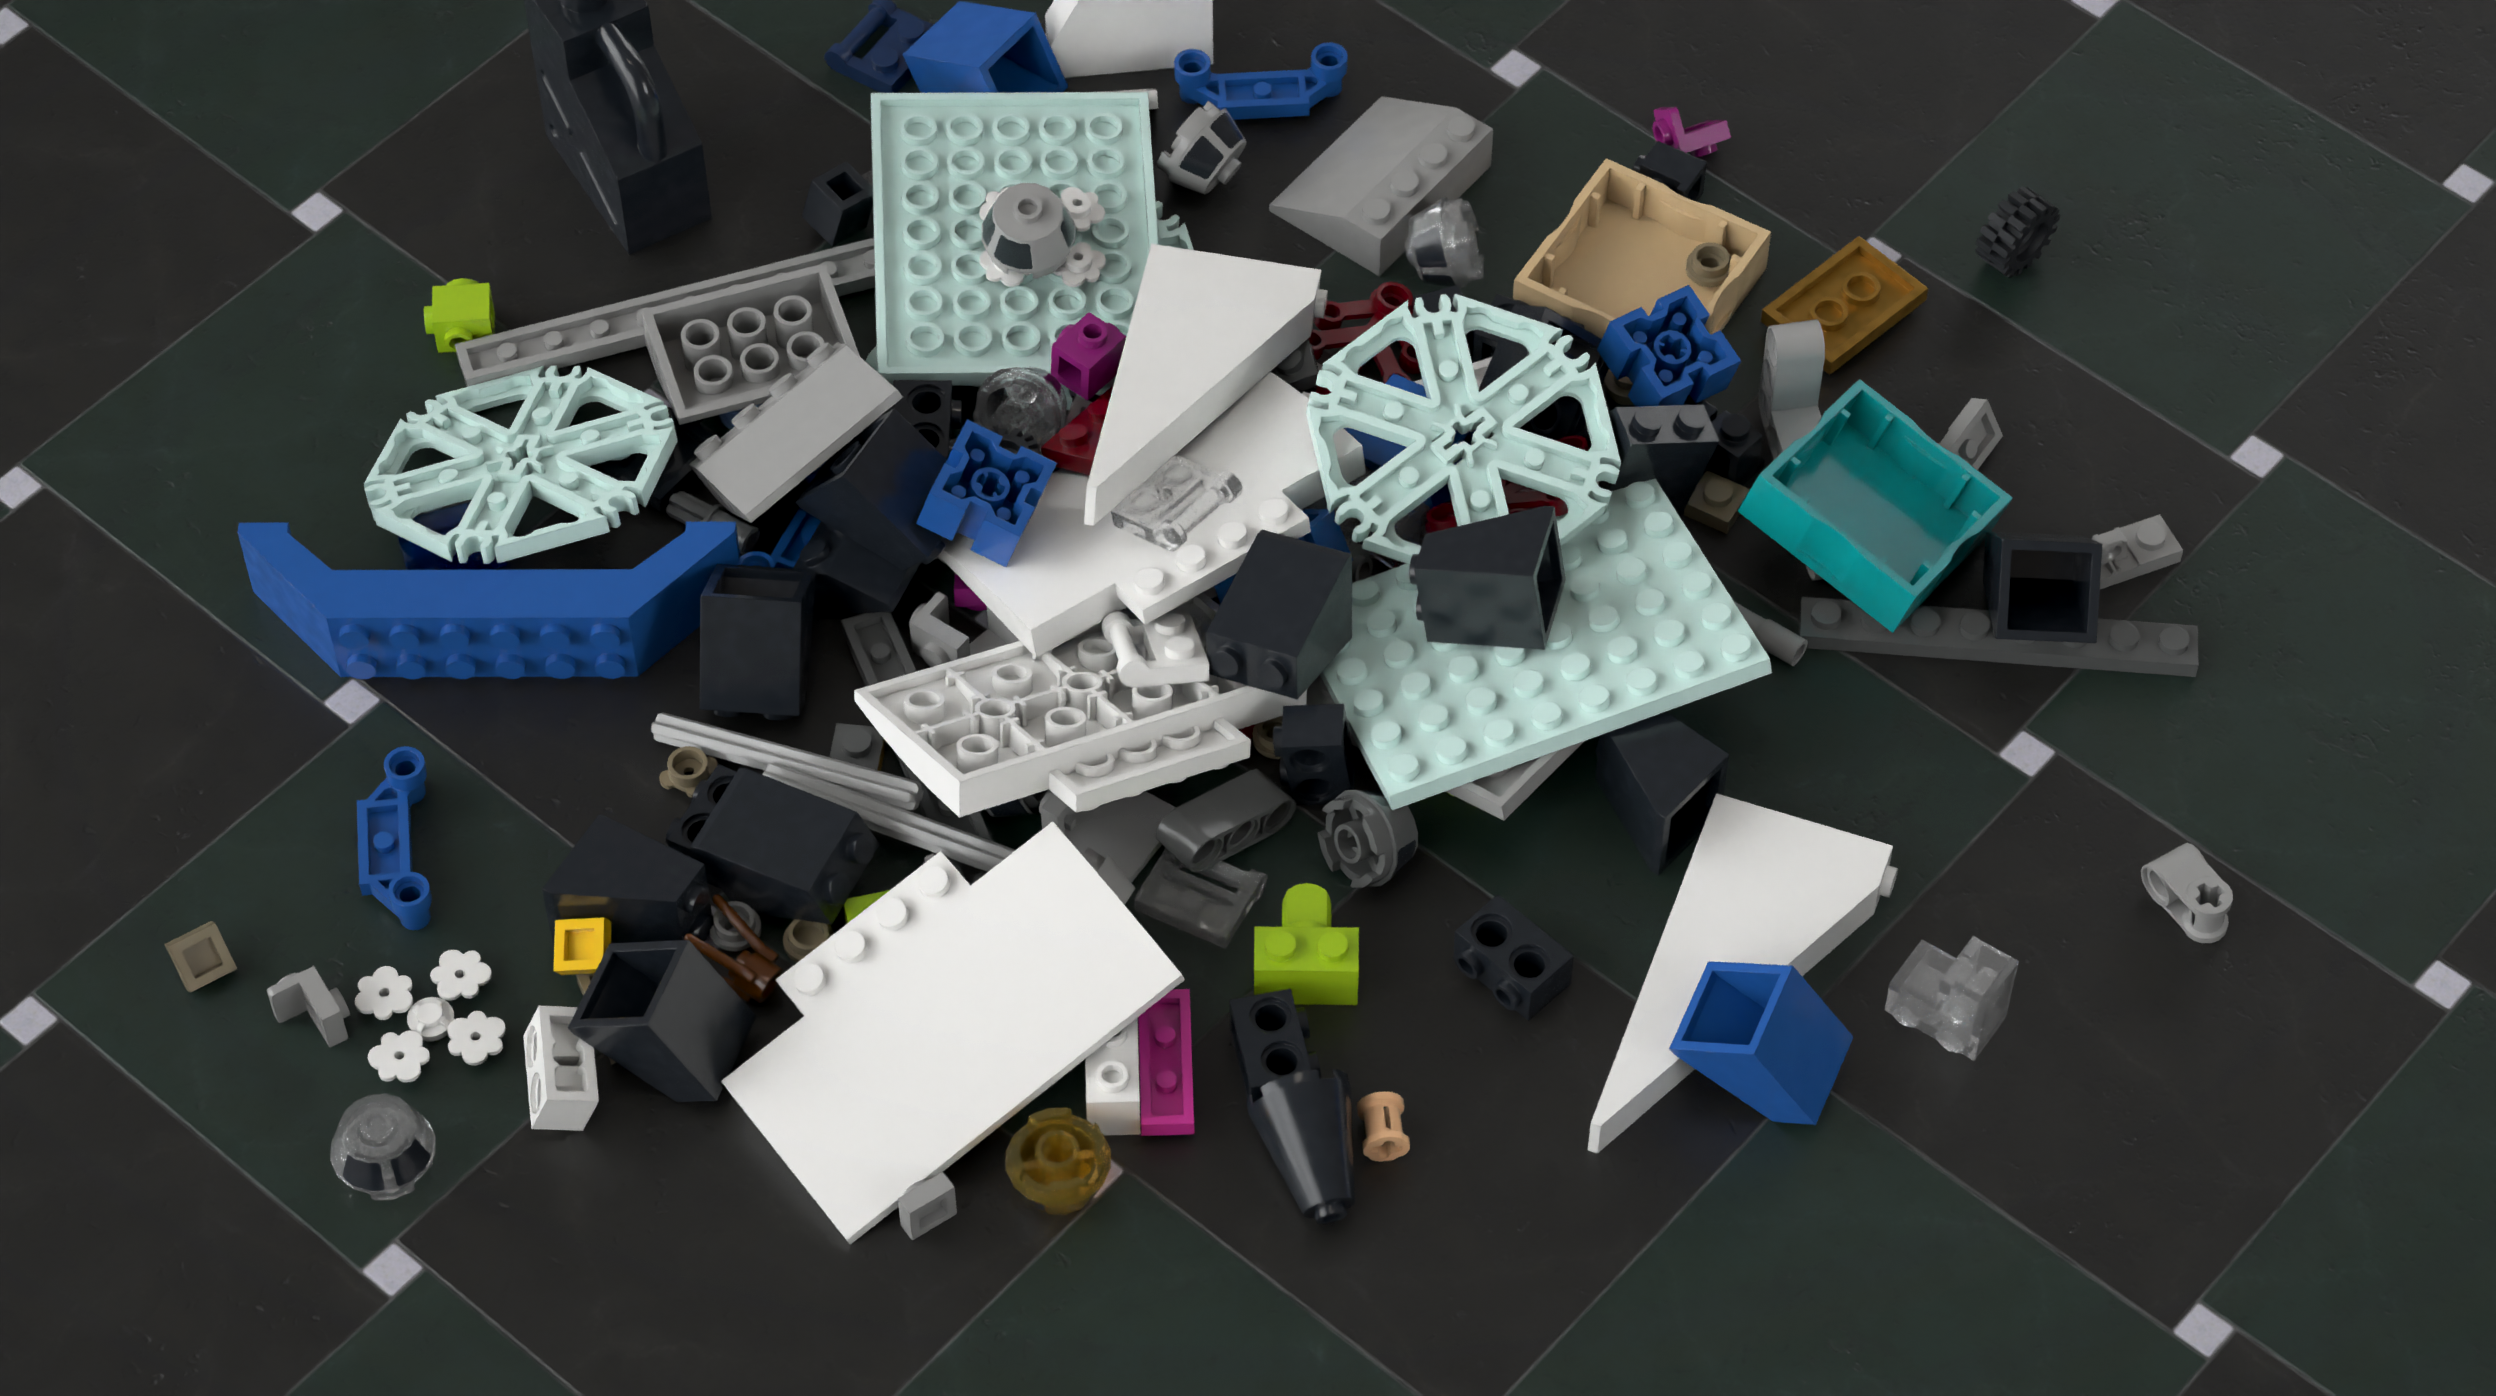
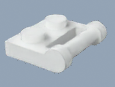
[1102,612,1209,687]

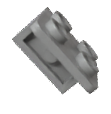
[1039,789,1176,883]

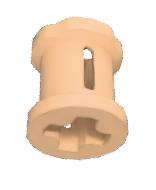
[1357,1091,1410,1162]

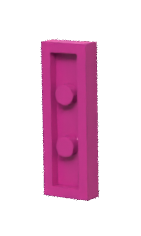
[1138,989,1194,1136]

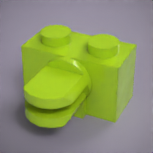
[1254,883,1359,1005]

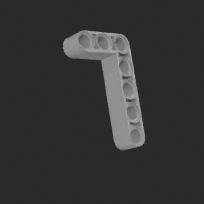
[1759,319,1825,581]

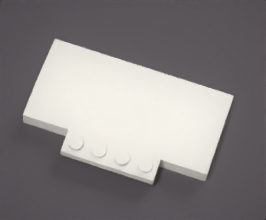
[939,372,1366,658]
[854,592,1307,817]
[721,821,1185,1245]

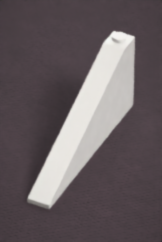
[1045,0,1213,78]
[1084,244,1328,526]
[1588,793,1898,1153]

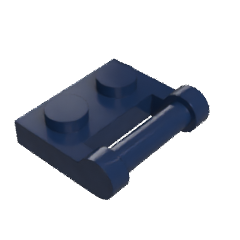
[824,0,933,93]

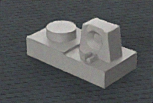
[1938,398,2003,470]
[2092,514,2183,589]

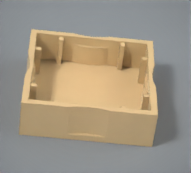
[1513,158,1771,339]

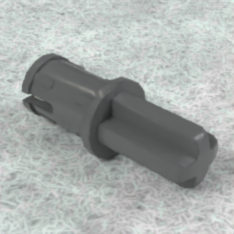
[666,491,760,555]

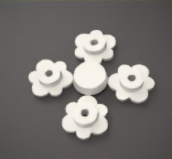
[980,187,1106,287]
[355,950,506,1082]

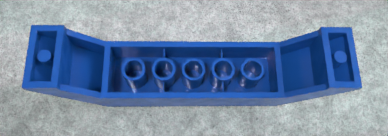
[237,522,740,679]

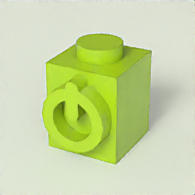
[424,278,495,353]

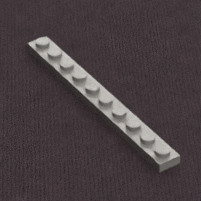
[455,238,875,387]

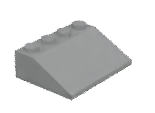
[1269,96,1493,276]
[641,263,860,425]
[689,342,903,523]

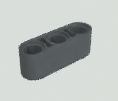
[1156,769,1296,873]

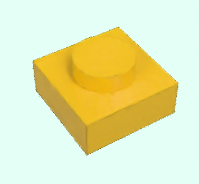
[554,917,612,975]

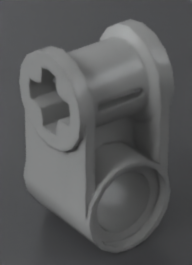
[2141,843,2233,943]

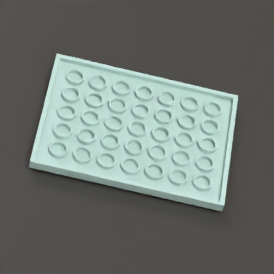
[871,92,1159,386]
[1320,479,1772,810]

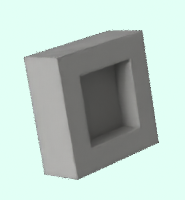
[898,1172,957,1241]

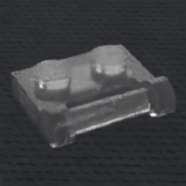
[1111,455,1243,552]
[1134,848,1268,949]

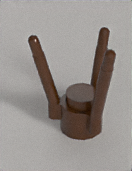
[684,894,783,1003]

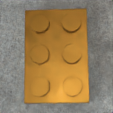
[1761,236,1928,375]

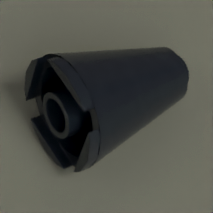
[1246,1069,1355,1224]

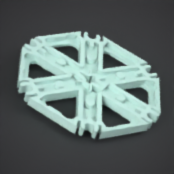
[1306,293,1621,564]
[364,366,678,564]

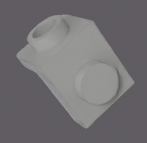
[909,592,970,667]
[267,966,350,1048]

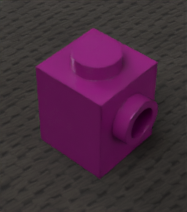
[1051,312,1126,401]

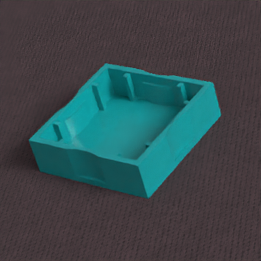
[1738,379,2013,633]

